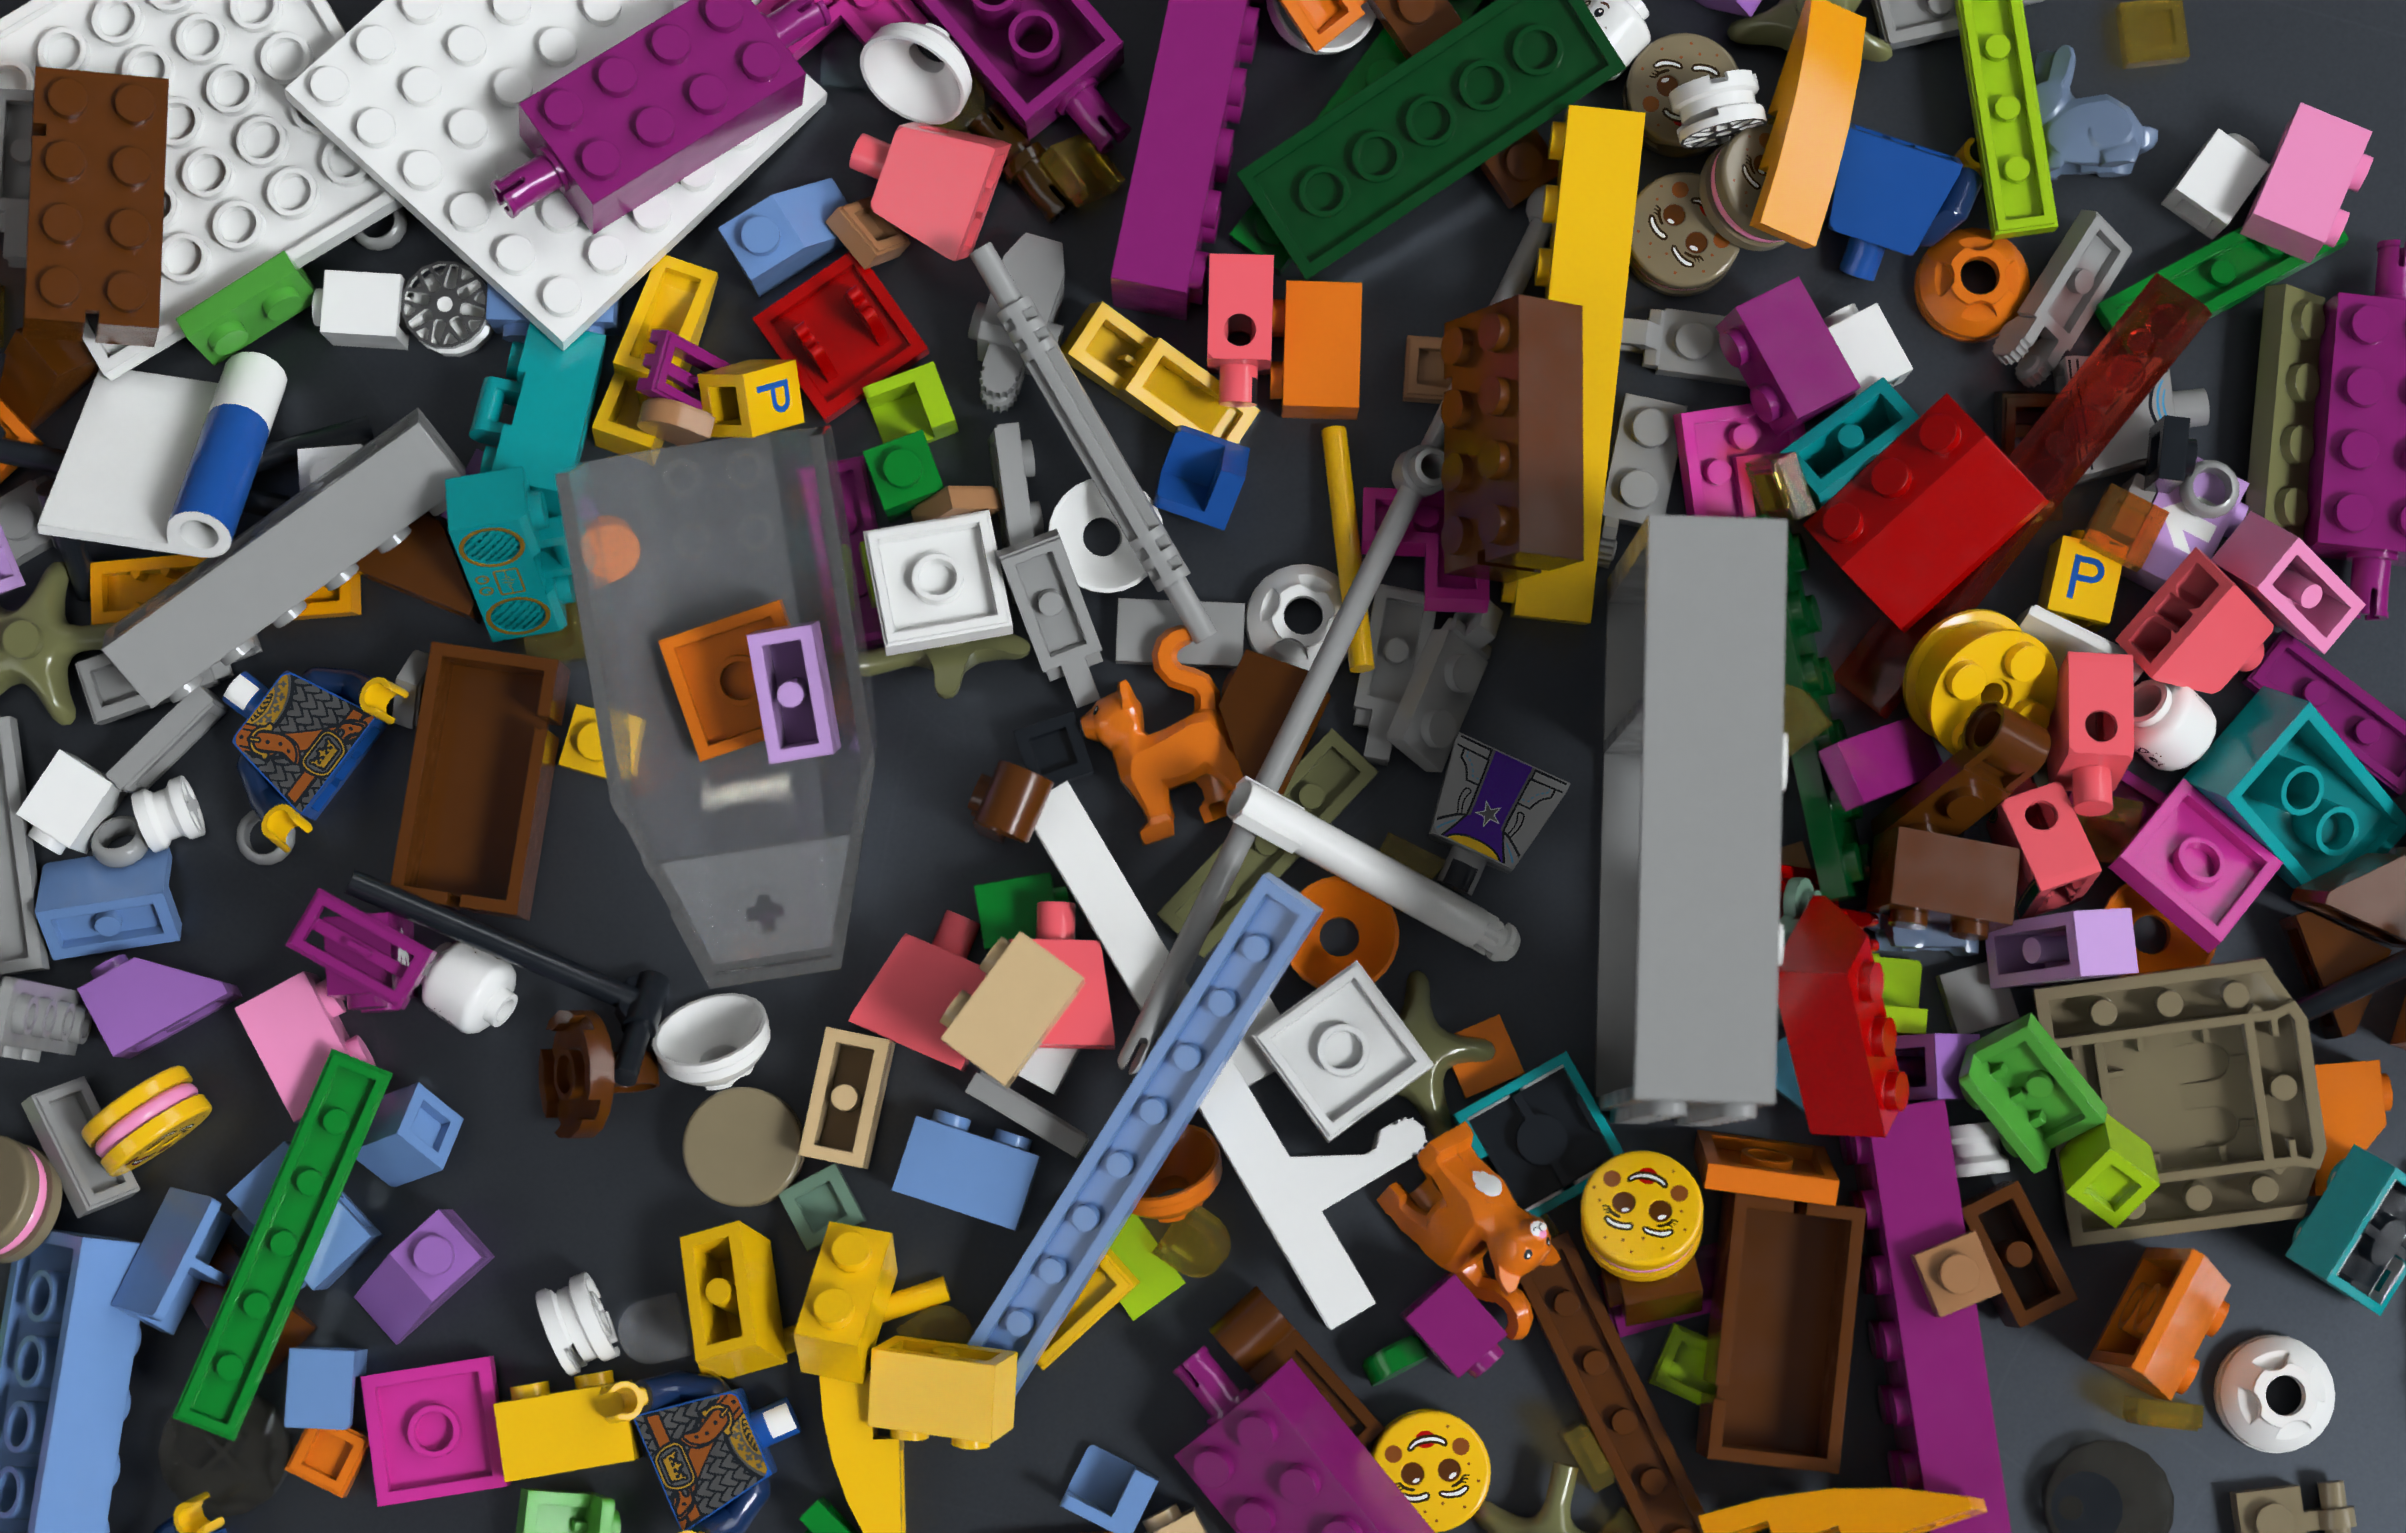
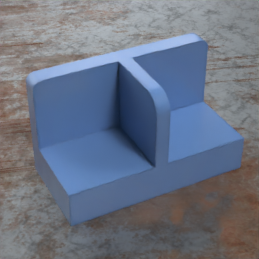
[111,1187,232,1335]

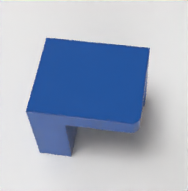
[1153,425,1250,530]

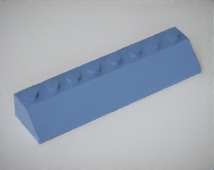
[0,1229,142,1533]

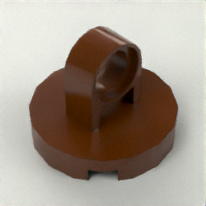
[539,1010,660,1139]

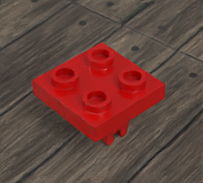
[752,251,930,425]

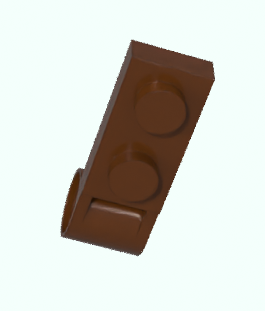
[1871,700,2051,838]
[967,760,1054,845]
[1208,1286,1385,1447]

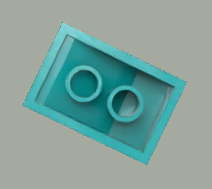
[2181,686,2406,916]

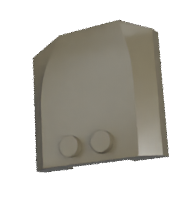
[2032,957,2327,1247]

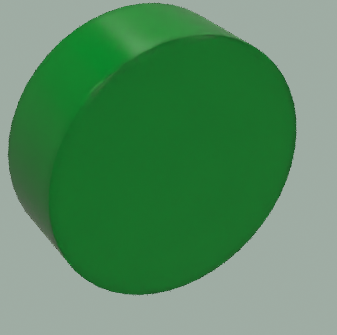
[1361,1335,1429,1387]

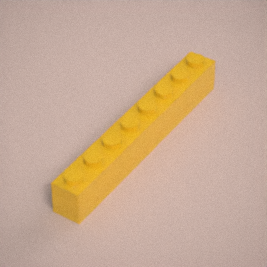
[1501,105,1646,625]

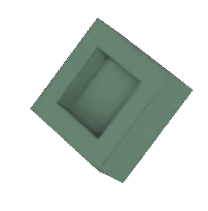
[778,1163,867,1251]

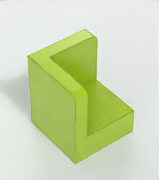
[862,361,959,443]
[1872,953,1928,1036]
[2058,1114,2161,1229]

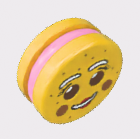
[81,1065,212,1177]
[1580,1150,1703,1282]
[1370,1409,1491,1533]

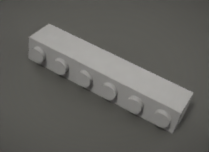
[102,407,466,709]

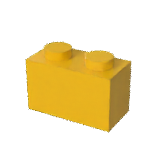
[679,1220,788,1379]
[794,1221,898,1384]
[868,1335,1018,1450]
[493,1370,643,1482]

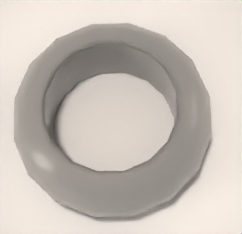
[353,207,408,251]
[2179,460,2239,519]
[236,810,296,865]
[91,816,149,868]

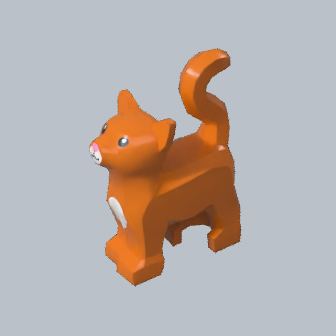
[1080,625,1243,846]
[1377,1121,1561,1340]

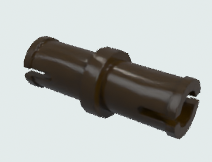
[968,102,1080,224]

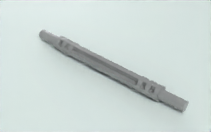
[969,242,1218,644]

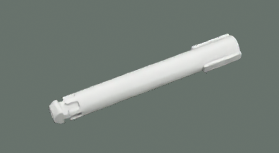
[1227,776,1521,962]

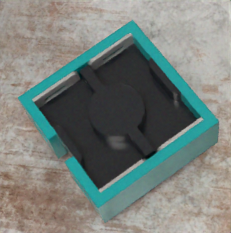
[1451,1051,1624,1217]
[2285,1144,2406,1316]

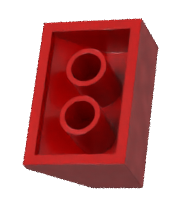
[1803,393,2050,633]
[1778,895,1909,1138]

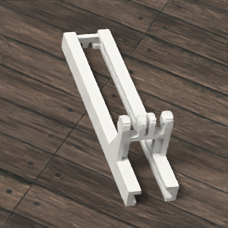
[1034,781,1427,1330]

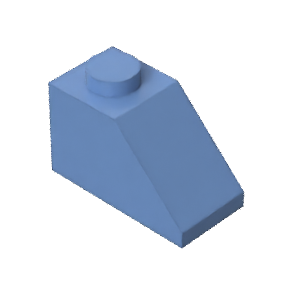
[718,178,848,298]

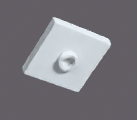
[863,510,1013,656]
[1251,960,1434,1144]

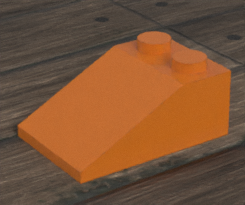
[2087,1247,2231,1401]

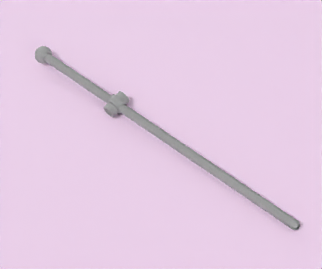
[1117,185,1552,1075]

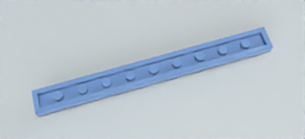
[967,872,1324,1397]

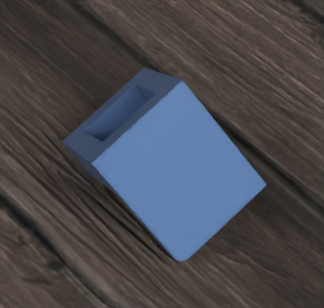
[356,1082,464,1187]
[284,1346,368,1430]
[1059,1445,1159,1533]

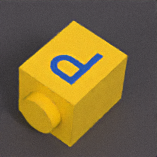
[697,359,805,438]
[2037,530,2126,633]

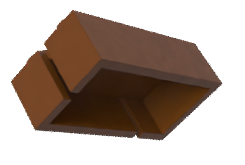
[22,66,169,347]
[1441,294,1584,583]
[391,641,571,921]
[1695,1192,1866,1474]

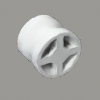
[131,775,206,853]
[1949,1122,2010,1178]

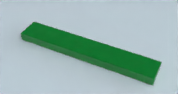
[172,1049,393,1442]

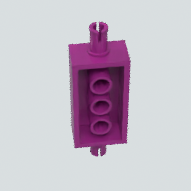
[490,0,831,234]
[911,0,1132,155]
[2303,239,2406,621]
[1172,1345,1435,1533]

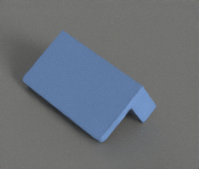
[35,847,182,960]

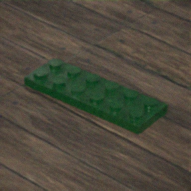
[1236,0,1626,281]
[1752,514,1872,902]

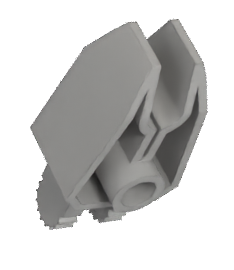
[968,232,1065,413]

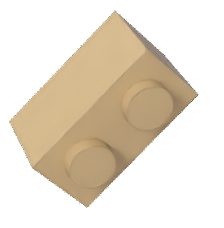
[939,931,1086,1089]
[798,1027,896,1169]

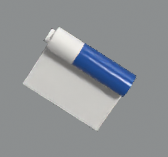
[37,352,287,558]

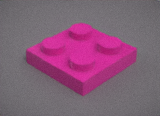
[2108,778,2283,953]
[361,1355,511,1507]

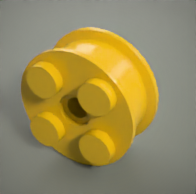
[1903,609,2059,755]

